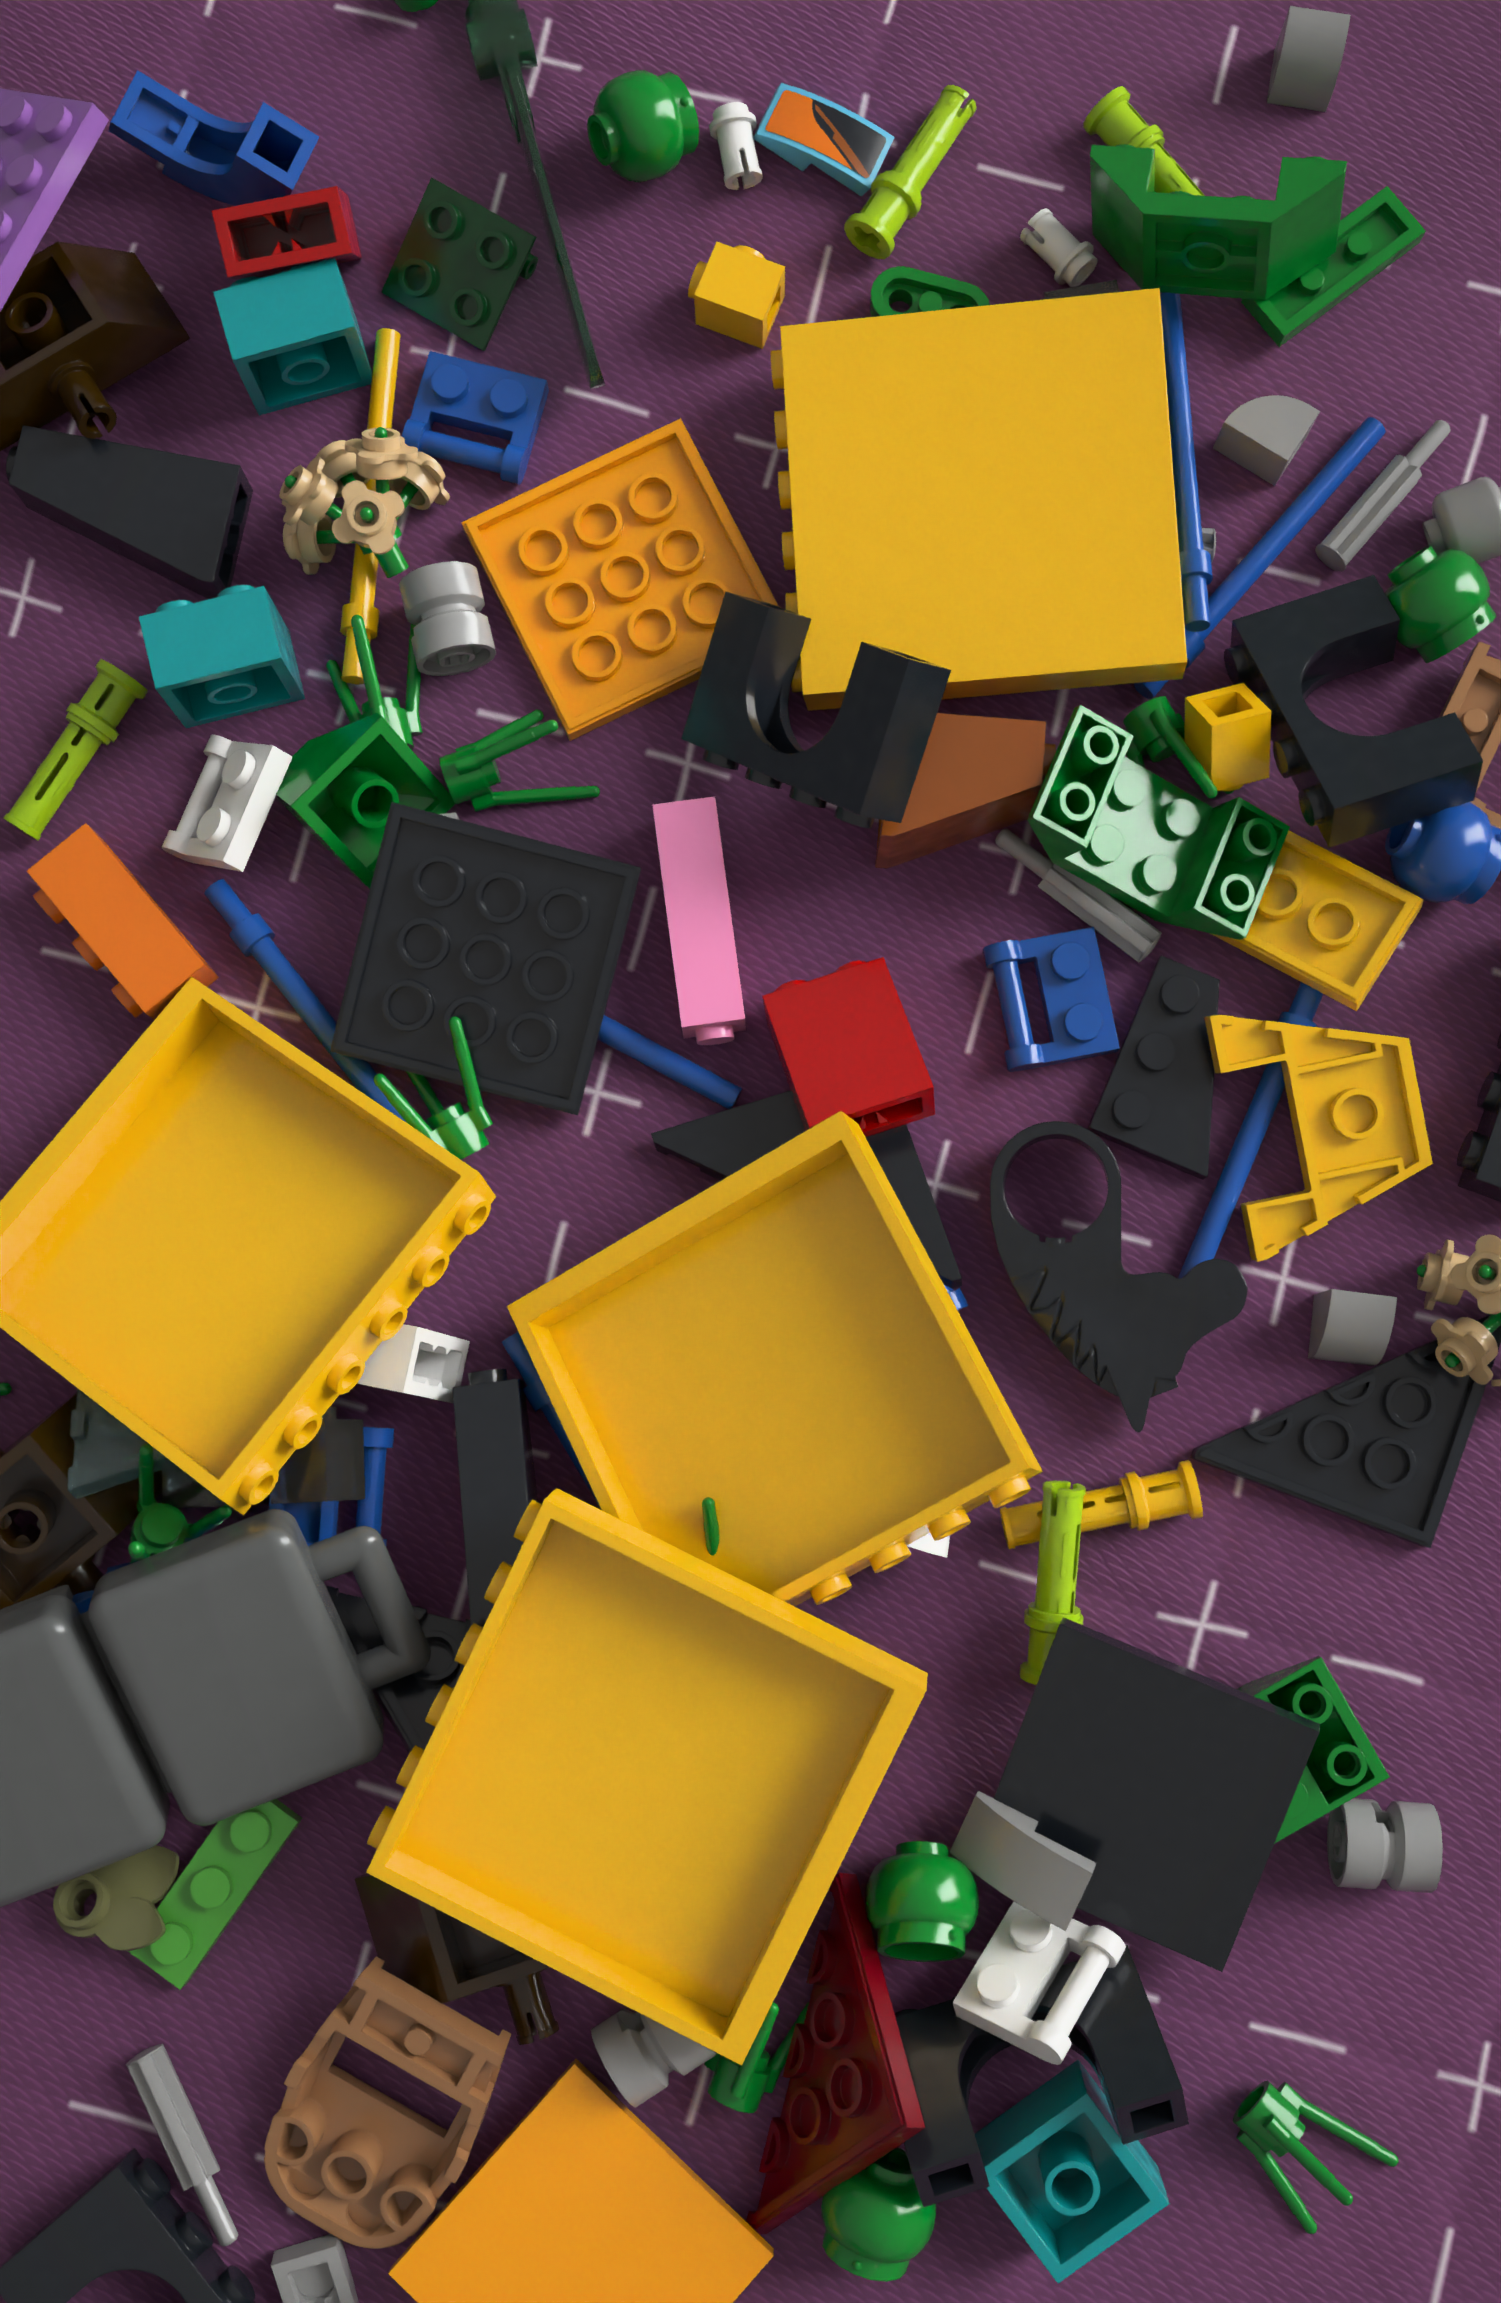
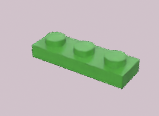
[128,1799,303,1990]

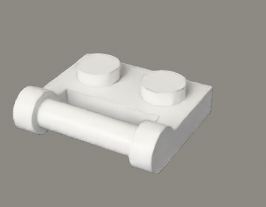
[162,734,292,872]
[953,1901,1126,2065]

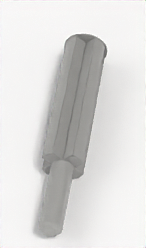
[1315,420,1451,572]
[995,829,1162,963]
[126,2044,238,2246]

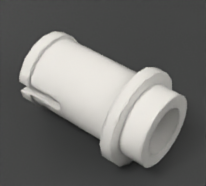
[709,102,763,190]
[1020,208,1098,288]

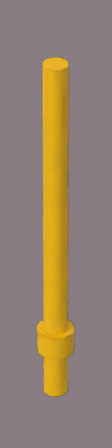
[340,328,401,685]

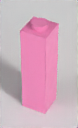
[652,796,746,1045]

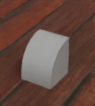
[1267,6,1351,112]
[1213,395,1320,486]
[1308,1289,1397,1366]

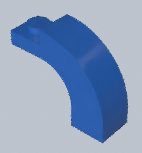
[108,70,319,206]

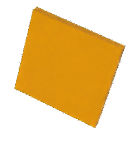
[461,418,779,741]
[388,2059,774,2303]

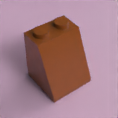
[875,713,1056,869]

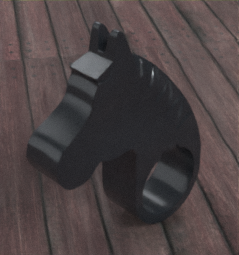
[990,1121,1248,1432]

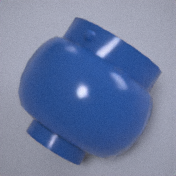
[1385,802,1501,905]

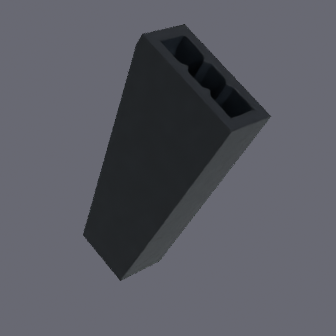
[6,425,253,599]
[453,1369,538,1627]

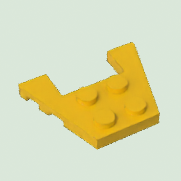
[1204,1015,1433,1262]

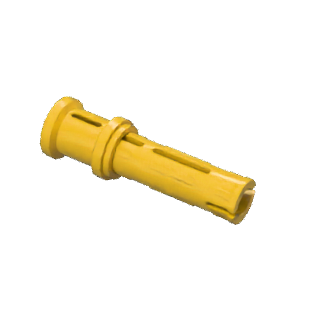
[1000,1460,1203,1550]

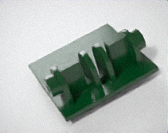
[381,177,538,351]

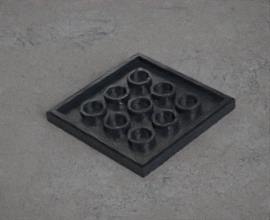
[330,802,642,1115]
[994,1617,1320,1972]

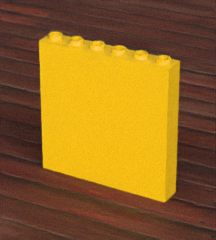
[771,288,1187,711]
[0,976,496,1516]
[507,1111,1043,1607]
[366,1488,928,2066]

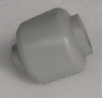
[1422,477,1501,564]

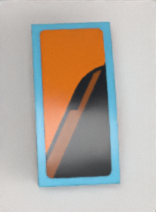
[753,83,895,196]

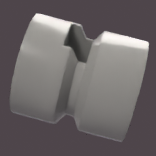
[399,561,496,676]
[1327,1798,1443,1893]
[591,2008,717,2108]

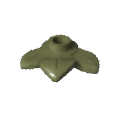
[53,1845,179,1951]

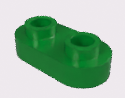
[870,266,990,317]

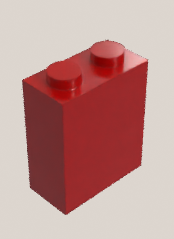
[211,186,362,280]
[762,957,935,1137]

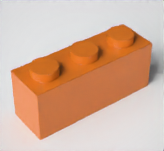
[27,823,219,1020]

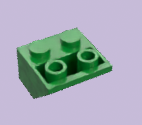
[1237,1656,1390,1844]

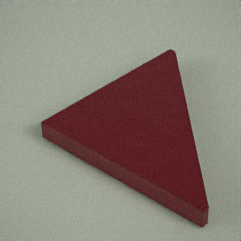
[746,1873,926,2234]

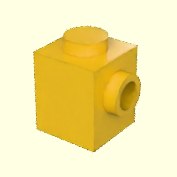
[688,241,785,349]
[1185,683,1271,791]

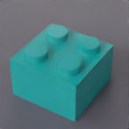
[213,258,372,416]
[139,585,305,728]
[975,2060,1170,2283]

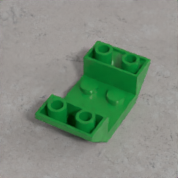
[1090,144,1347,300]
[1027,705,1290,940]

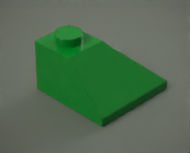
[276,713,455,889]

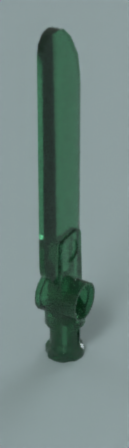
[465,0,605,389]

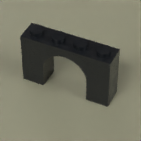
[1224,575,1483,848]
[681,591,951,828]
[895,1945,1189,2207]
[0,2148,255,2303]

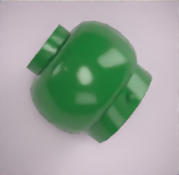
[587,70,699,182]
[1385,545,1497,663]
[865,1841,979,1962]
[821,2147,936,2282]

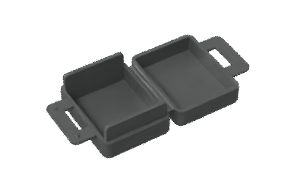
[0,1509,431,1908]

